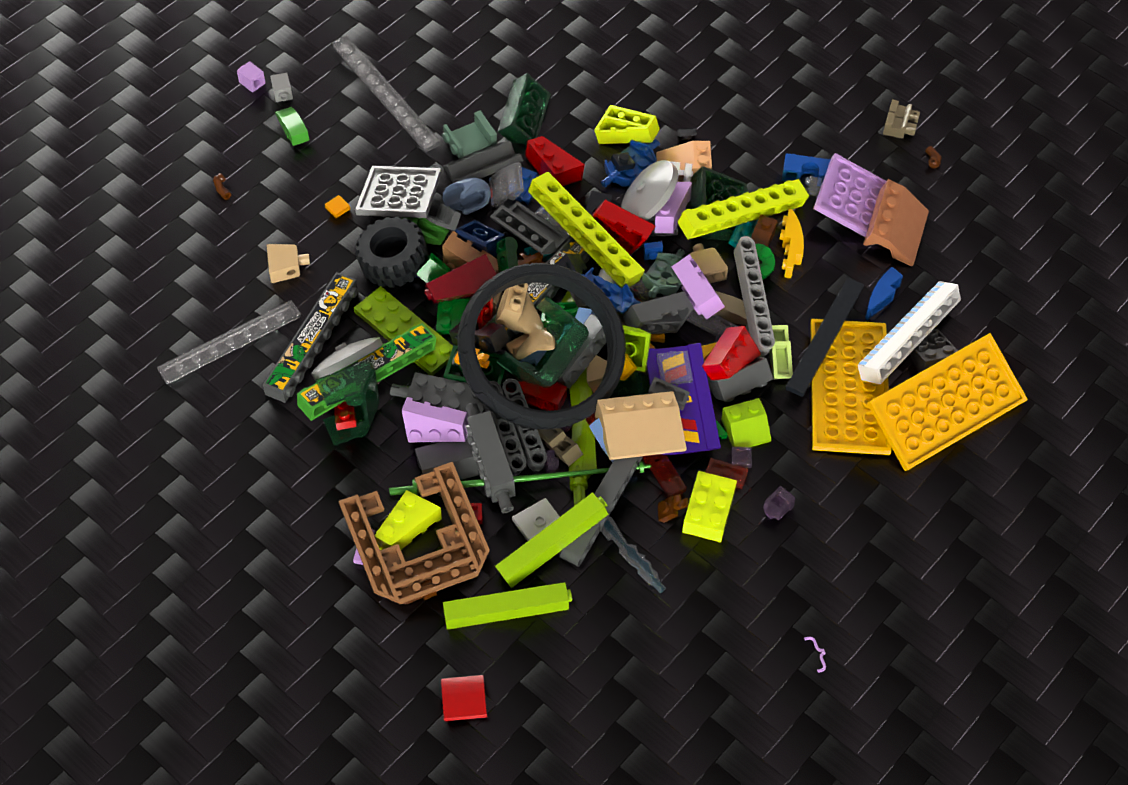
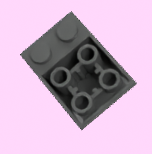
[910,329,958,373]

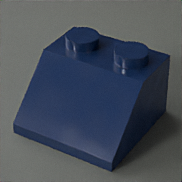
[455,220,505,257]

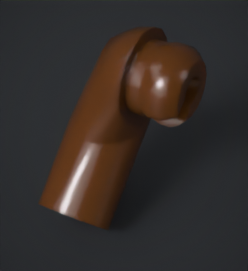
[213,173,231,200]

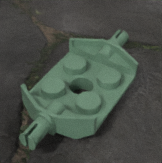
[642,249,685,298]

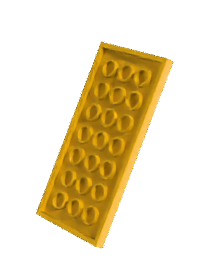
[810,319,891,455]
[867,333,1028,471]

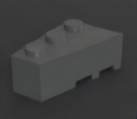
[623,292,694,334]

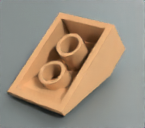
[656,141,712,182]

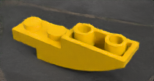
[779,209,804,278]

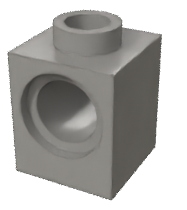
[270,73,293,102]

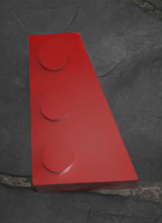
[525,136,585,186]

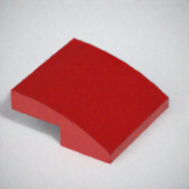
[441,675,487,721]

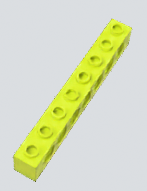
[528,172,645,288]
[677,179,809,240]

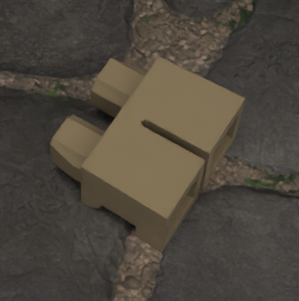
[883,99,920,138]

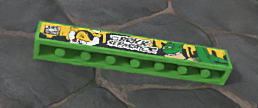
[297,323,436,421]

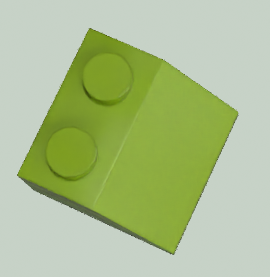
[622,325,651,372]
[721,398,771,451]

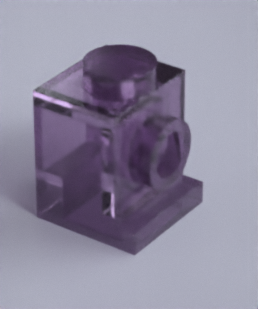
[763,486,796,521]

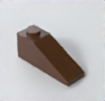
[751,215,778,264]

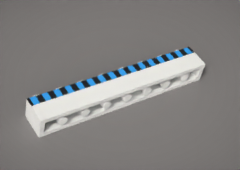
[858,281,961,385]

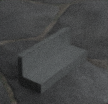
[425,203,461,231]

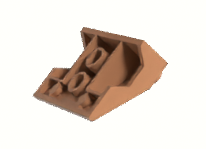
[863,179,929,266]

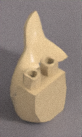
[495,283,555,360]

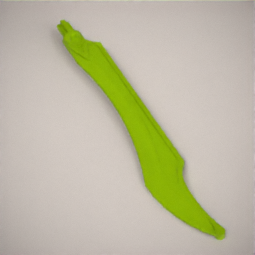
[555,291,597,506]

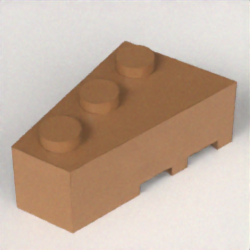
[442,231,499,274]

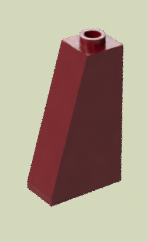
[424,254,496,303]

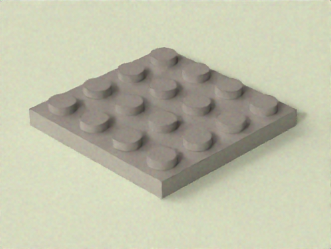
[355,166,442,218]

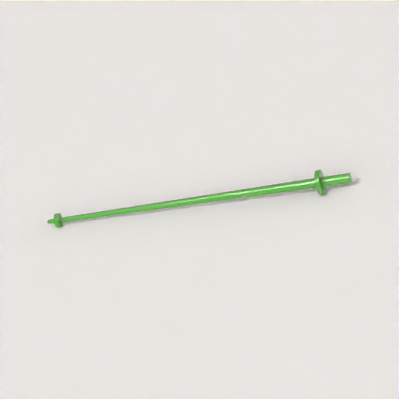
[389,461,651,496]

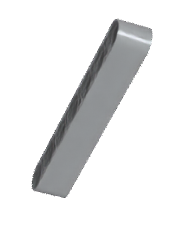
[734,236,775,357]

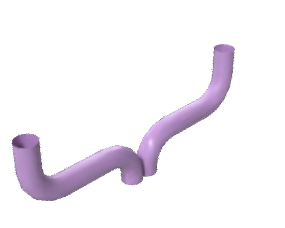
[804,636,826,673]

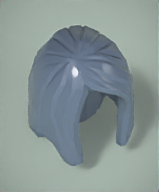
[442,178,491,215]

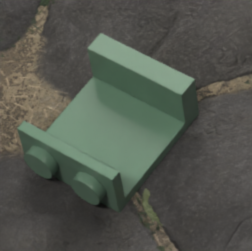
[442,110,497,159]

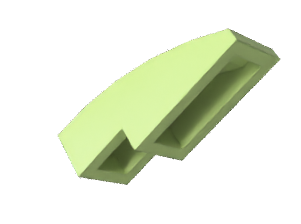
[769,325,793,379]

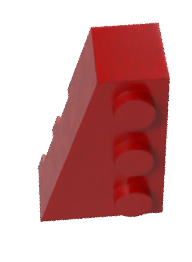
[592,200,656,255]
[702,326,761,380]

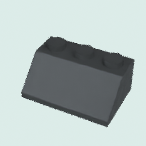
[707,356,773,402]

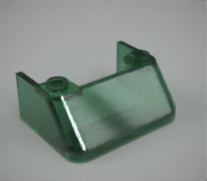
[497,296,589,388]
[316,362,380,446]

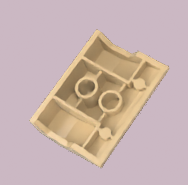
[595,391,687,460]

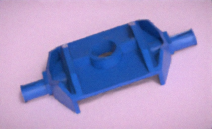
[601,139,660,187]
[573,267,642,314]

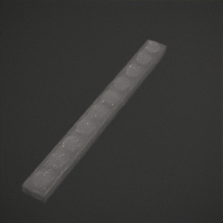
[332,35,440,153]

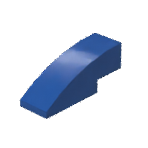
[865,267,903,320]

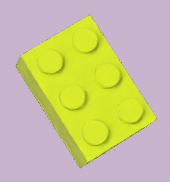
[682,471,737,542]

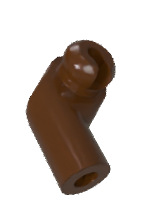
[925,146,942,168]

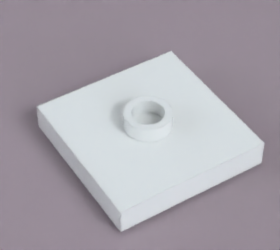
[512,498,560,541]

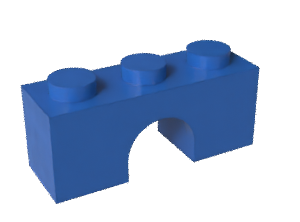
[782,153,831,186]

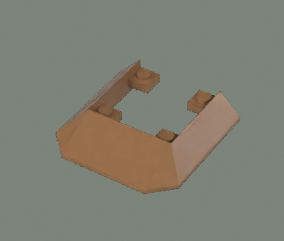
[339,462,490,604]

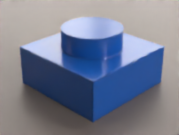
[643,241,663,260]

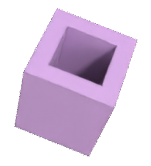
[237,61,265,92]

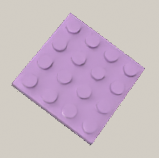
[813,153,886,237]

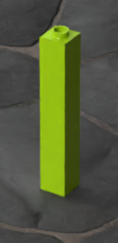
[495,492,609,588]
[443,582,572,630]

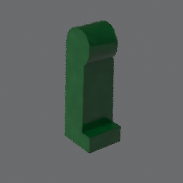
[496,236,518,291]

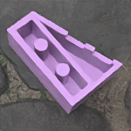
[655,182,692,234]
[671,254,725,320]
[402,397,468,442]

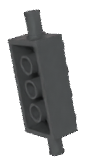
[390,372,485,417]
[465,403,515,513]

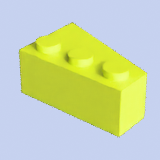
[594,105,660,144]
[374,490,442,550]

